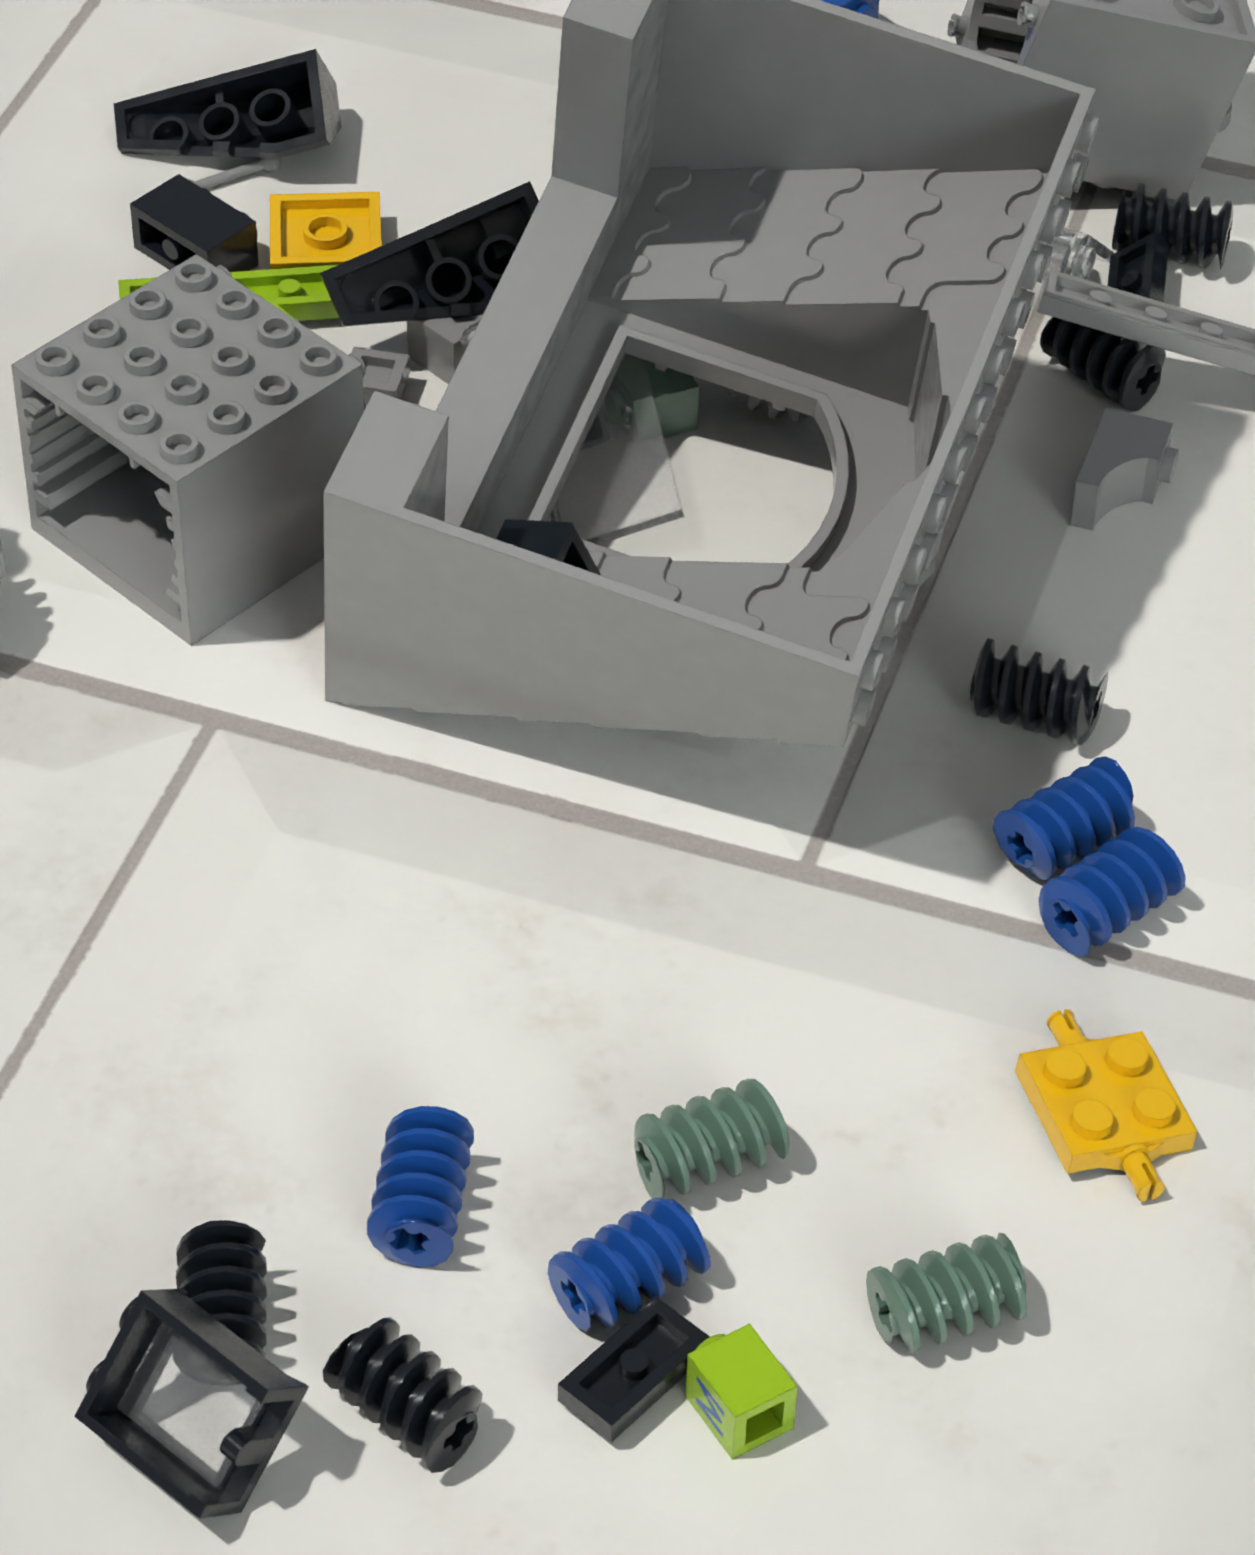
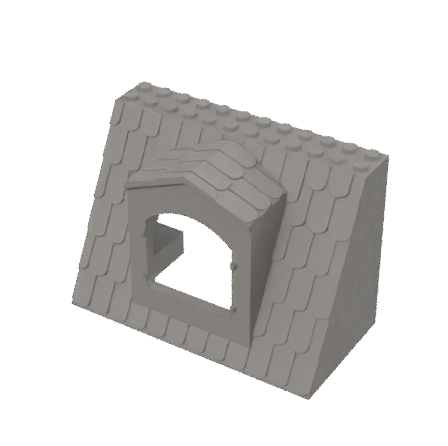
[323,0,1100,747]

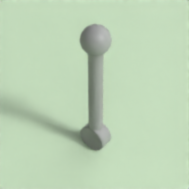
[188,158,281,189]

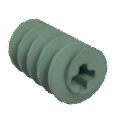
[634,1078,790,1199]
[866,1233,1027,1353]

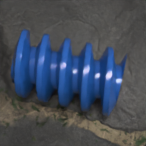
[993,756,1135,880]
[1038,827,1186,956]
[367,1106,474,1268]
[547,1198,711,1332]

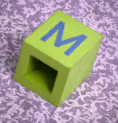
[686,1323,797,1459]

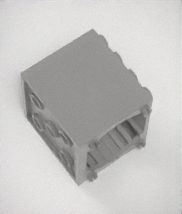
[947,0,1255,200]
[11,254,366,646]

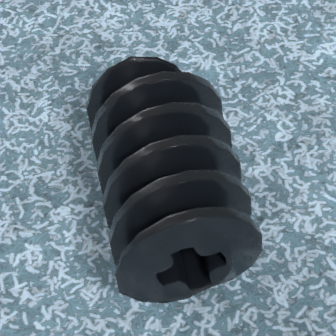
[1112,183,1233,270]
[1040,317,1166,412]
[970,638,1108,745]
[174,1220,267,1386]
[323,1317,483,1473]

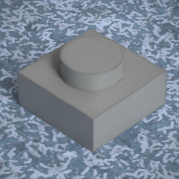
[352,347,410,405]

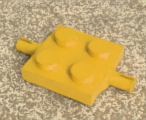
[1015,1009,1198,1202]

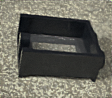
[74,1288,309,1519]

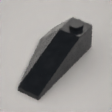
[113,49,342,158]
[320,181,539,327]

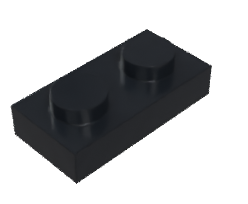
[1107,231,1169,302]
[558,1297,710,1443]

